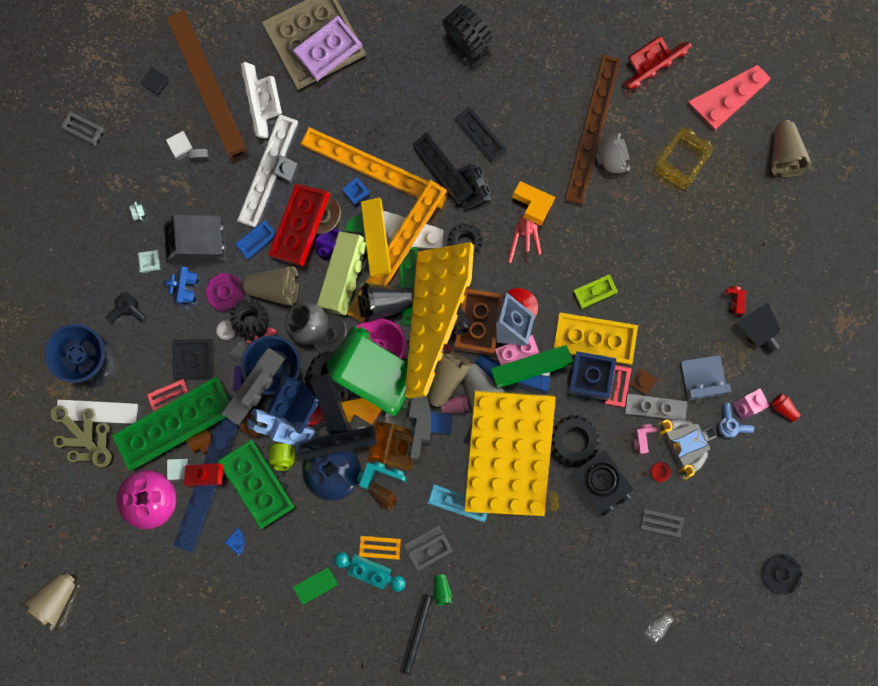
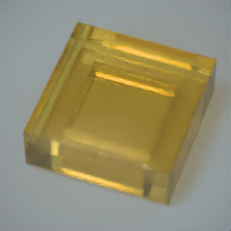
[549,491,559,512]

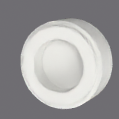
[216,320,236,341]

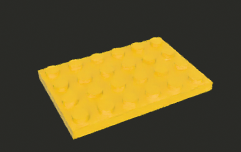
[464,390,556,516]

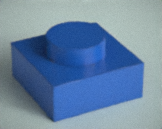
[342,177,370,205]

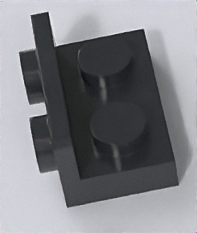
[458,164,491,209]

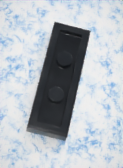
[455,106,507,163]

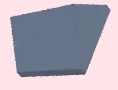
[496,292,535,346]

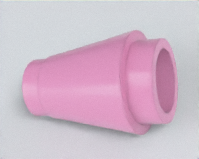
[440,394,471,414]

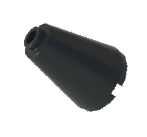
[358,283,414,322]

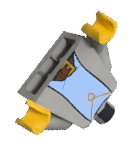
[658,419,716,480]

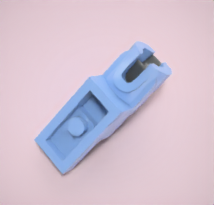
[247,409,315,446]

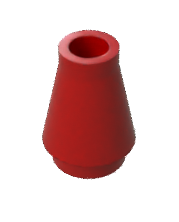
[771,393,801,423]

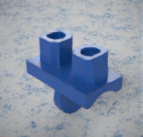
[163,267,197,305]

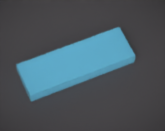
[427,484,487,522]

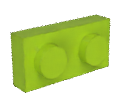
[573,274,618,309]

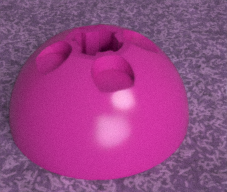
[356,319,406,359]
[116,470,176,530]

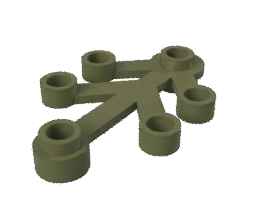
[50,405,112,467]

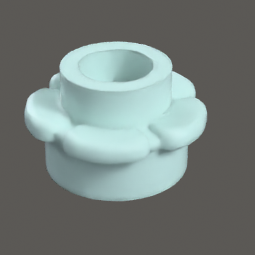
[129,202,145,221]

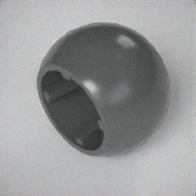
[285,302,329,345]

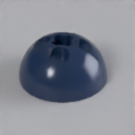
[44,324,105,383]
[241,335,301,395]
[302,450,361,501]

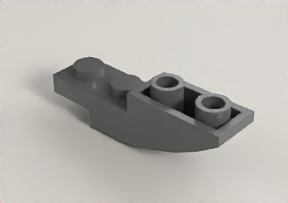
[406,396,431,462]

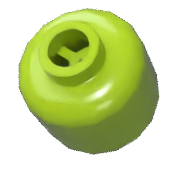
[268,441,295,471]

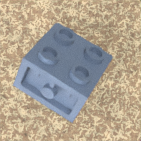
[681,355,731,401]

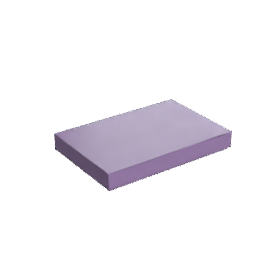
[292,16,362,81]

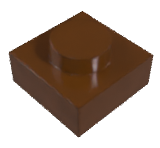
[630,368,657,396]

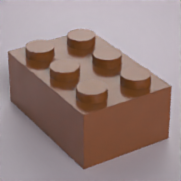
[454,288,504,356]

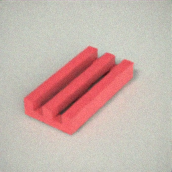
[604,365,631,408]
[146,379,188,412]

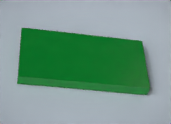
[218,439,295,529]

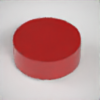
[650,462,671,482]

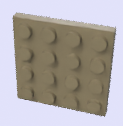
[262,0,366,90]

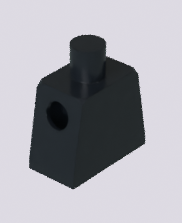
[733,302,781,353]

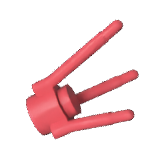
[508,216,541,263]

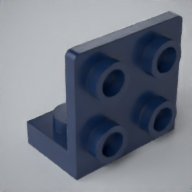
[267,376,319,434]

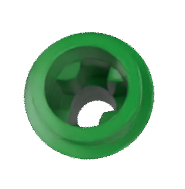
[433,574,453,606]

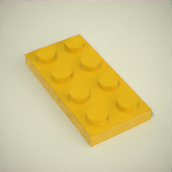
[554,313,638,365]

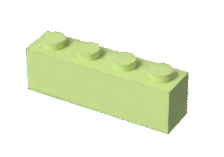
[317,231,367,316]

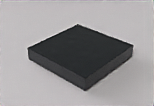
[173,339,213,380]

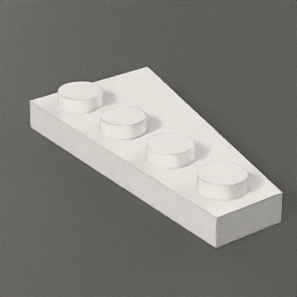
[364,211,443,249]

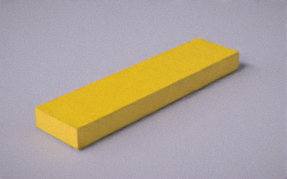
[361,197,391,277]

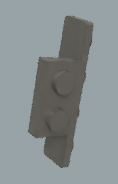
[222,348,285,425]

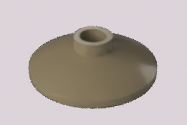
[316,197,341,234]

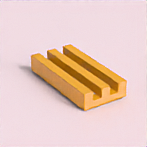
[359,536,401,560]

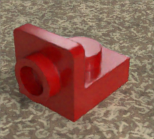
[723,286,746,317]

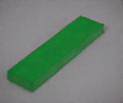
[399,247,418,325]
[491,345,574,389]

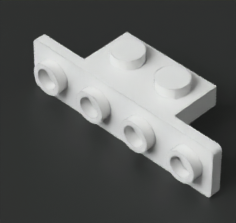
[241,62,282,139]

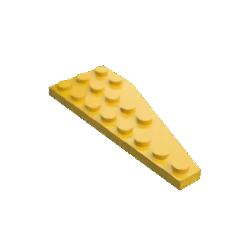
[405,242,474,398]

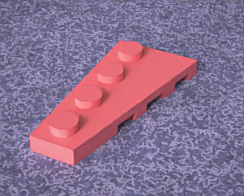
[687,65,771,131]

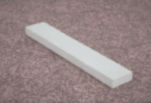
[237,115,298,228]

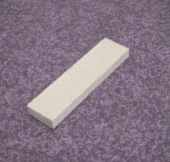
[57,400,138,424]

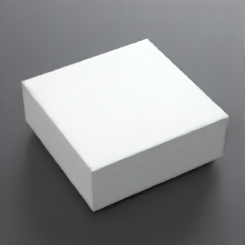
[166,131,193,158]

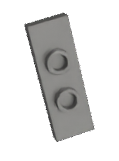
[625,394,687,420]

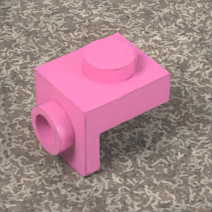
[733,389,770,420]
[633,424,658,455]

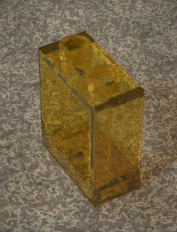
[653,127,714,191]

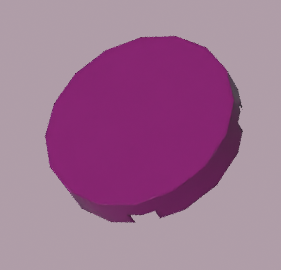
[205,273,245,312]

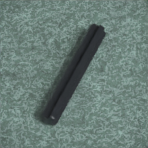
[400,594,433,675]

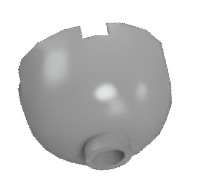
[596,133,630,173]

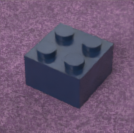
[568,351,616,401]

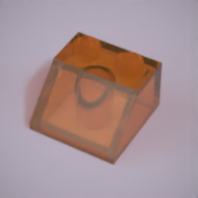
[367,421,414,471]

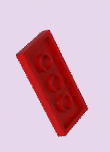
[268,183,330,266]

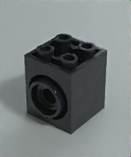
[569,450,634,516]

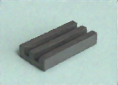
[60,111,104,146]
[640,509,684,538]

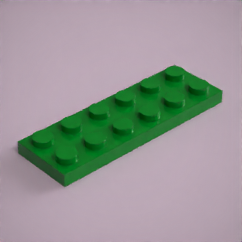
[112,377,230,471]

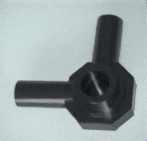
[105,292,146,323]

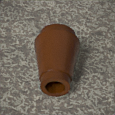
[367,482,398,510]

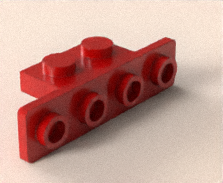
[621,36,692,89]

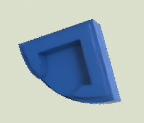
[224,527,245,556]

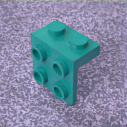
[357,461,406,490]

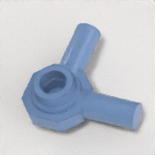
[719,403,754,438]

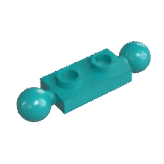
[333,552,405,592]

